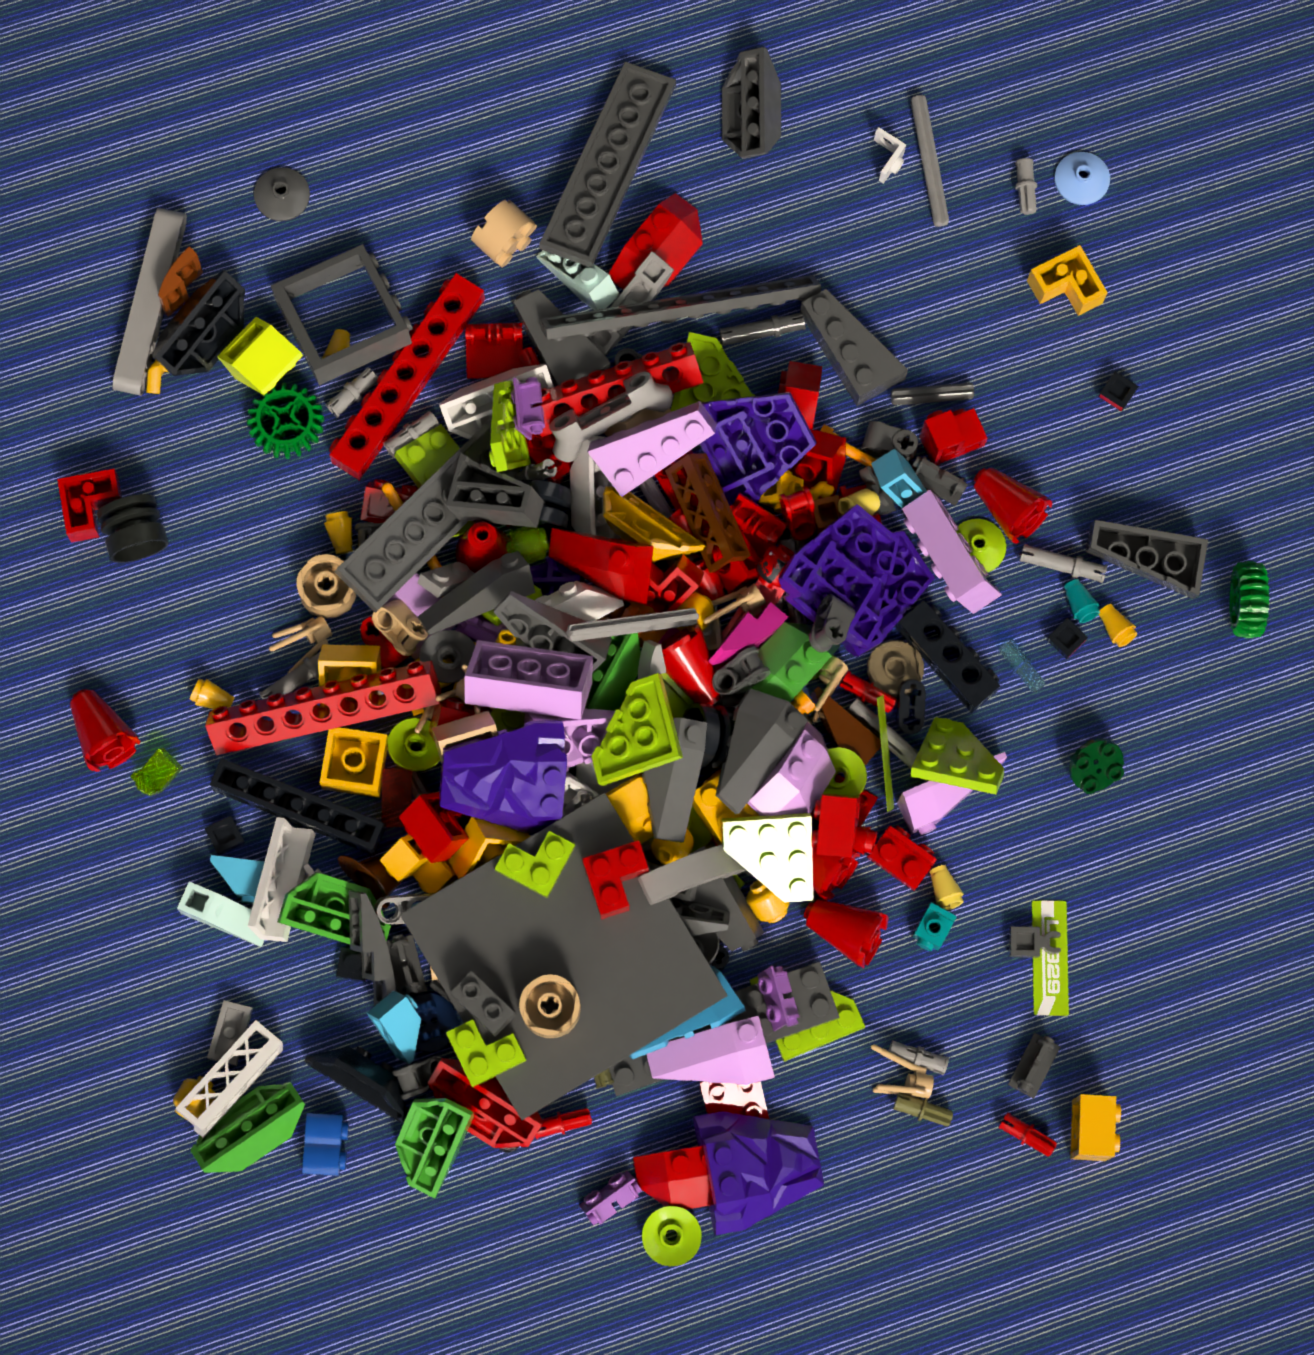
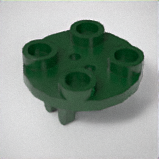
[1069,738,1124,794]

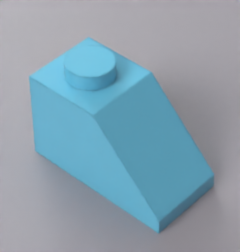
[871,449,927,508]
[210,855,265,905]
[367,991,421,1064]

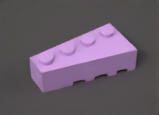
[587,401,717,497]
[902,490,1002,614]

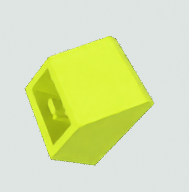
[217,317,303,395]

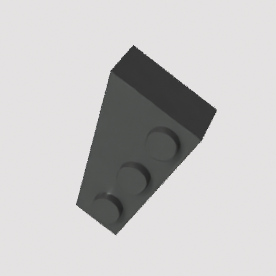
[446,453,544,528]

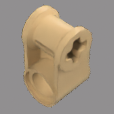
[372,599,428,656]

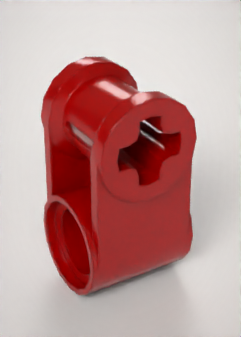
[779,486,816,541]
[360,617,409,669]

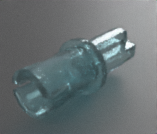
[998,639,1045,693]

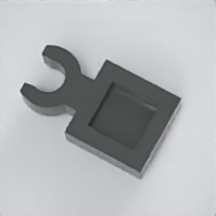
[859,466,896,516]
[1009,926,1061,958]

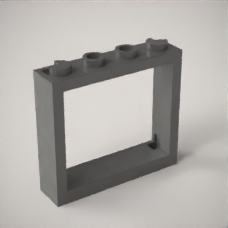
[270,244,413,385]

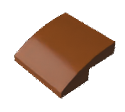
[158,246,203,317]

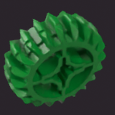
[247,383,325,460]
[1229,561,1270,639]

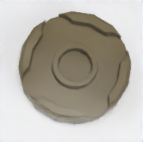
[867,640,924,697]

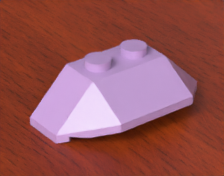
[747,721,836,816]

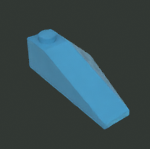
[629,965,746,1059]

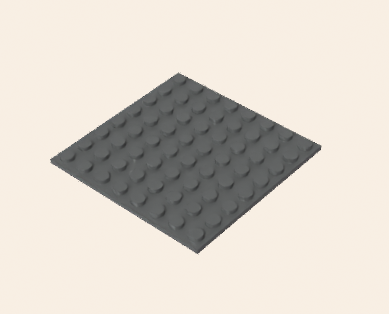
[400,793,728,1120]

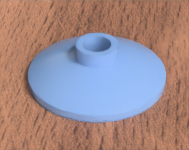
[1054,152,1110,205]

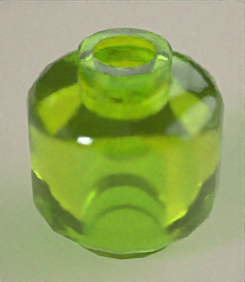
[506,526,550,564]

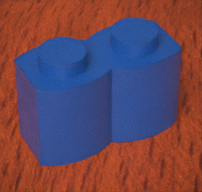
[302,1113,349,1176]

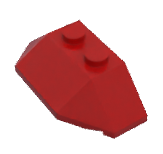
[608,193,703,290]
[428,1058,543,1148]
[633,1146,714,1209]

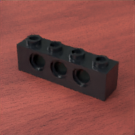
[896,601,1000,714]

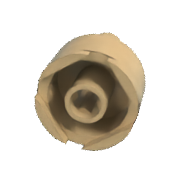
[471,200,537,268]
[297,554,356,619]
[519,974,581,1038]

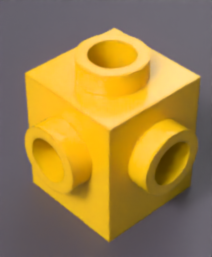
[759,471,804,513]

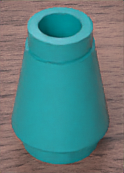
[1064,579,1100,623]

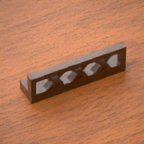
[665,453,751,573]

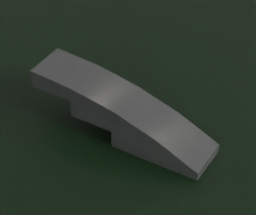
[349,890,396,1006]

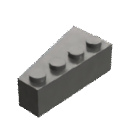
[800,289,908,406]
[1086,520,1208,599]

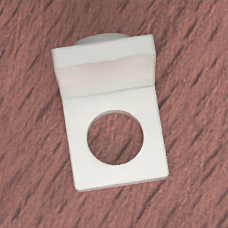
[874,127,906,184]

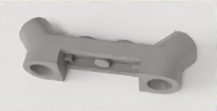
[549,372,673,462]

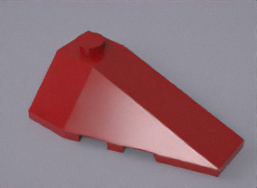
[787,430,846,499]

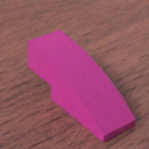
[708,602,788,665]

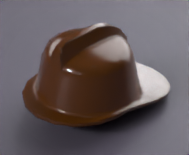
[338,855,402,908]

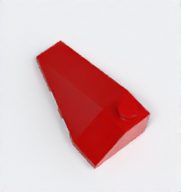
[549,528,654,604]

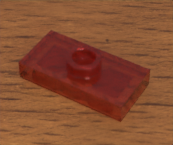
[381,768,412,827]

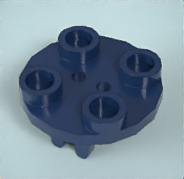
[412,993,458,1052]

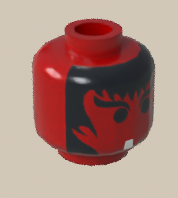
[756,545,795,589]

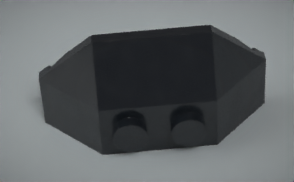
[152,270,245,376]
[304,1046,408,1124]

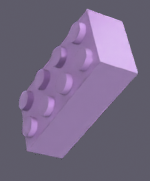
[465,640,593,720]

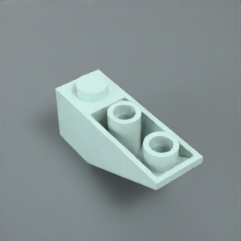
[536,250,620,310]
[177,881,265,947]

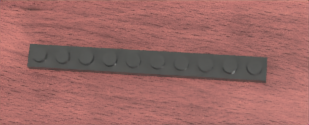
[540,275,821,341]

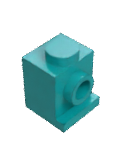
[912,902,957,952]

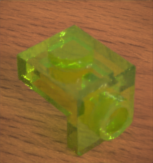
[130,748,183,796]

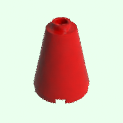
[974,467,1053,544]
[455,522,513,573]
[660,624,720,705]
[70,689,140,772]
[812,832,860,901]
[804,899,889,968]

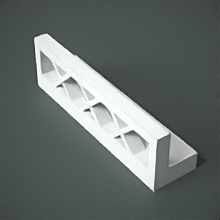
[247,817,315,942]
[176,1020,283,1138]

